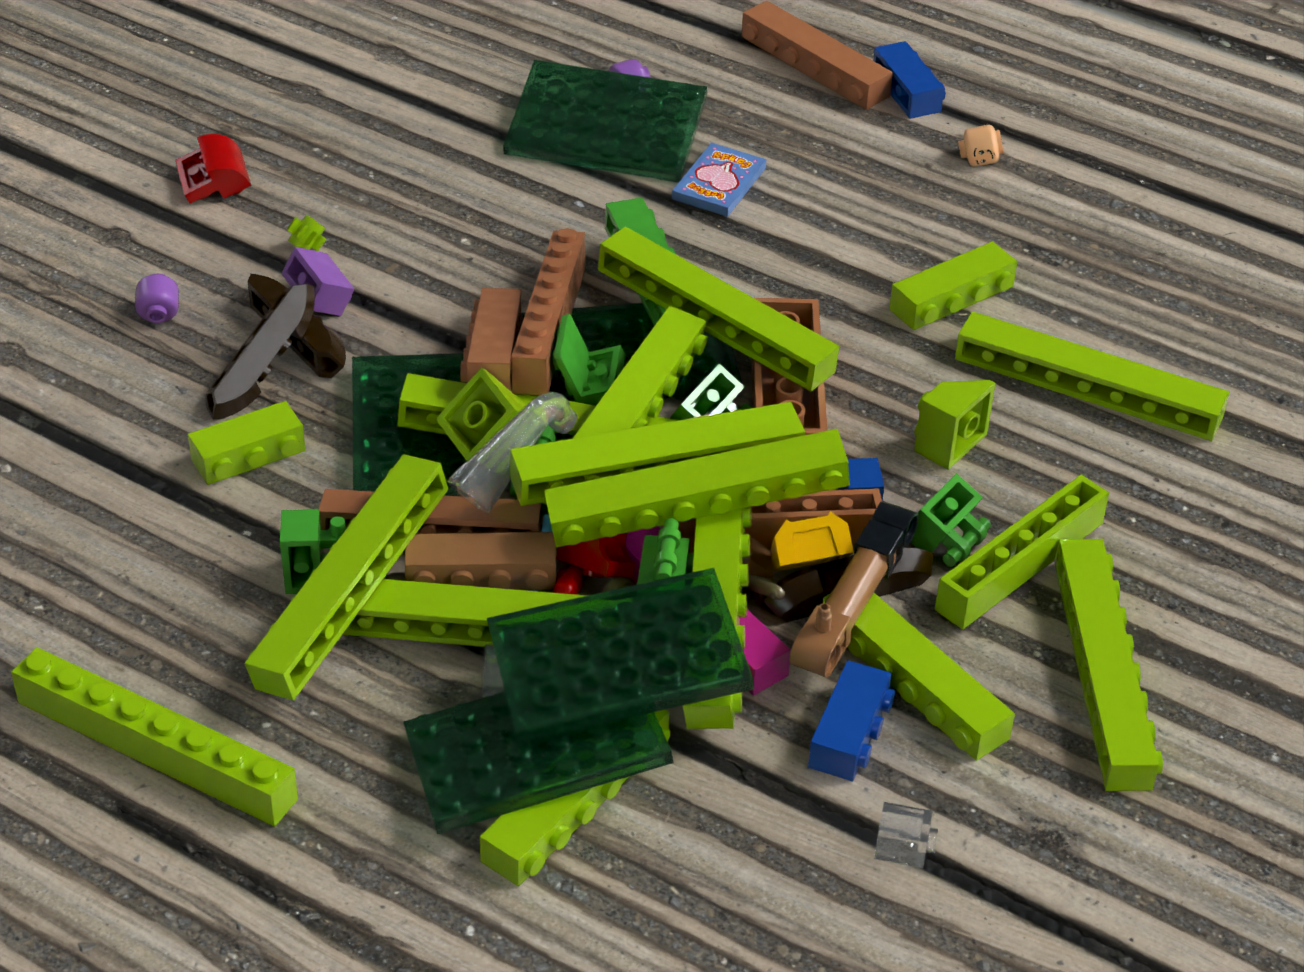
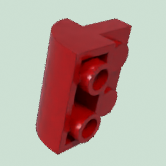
[175,134,252,204]

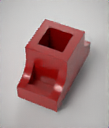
[556,533,635,578]

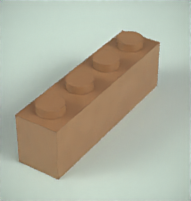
[405,532,556,590]

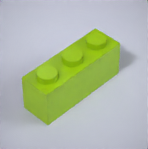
[188,401,306,485]

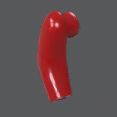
[553,566,583,595]

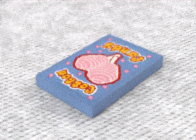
[672,142,767,217]

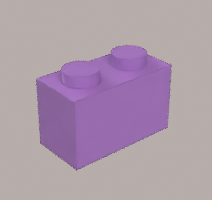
[281,247,355,316]

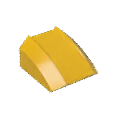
[771,511,854,572]

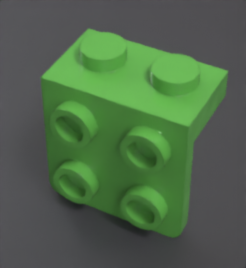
[552,314,625,405]

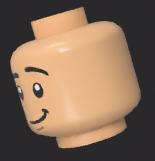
[958,124,1004,167]

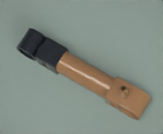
[790,501,919,678]

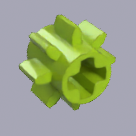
[287,214,327,251]

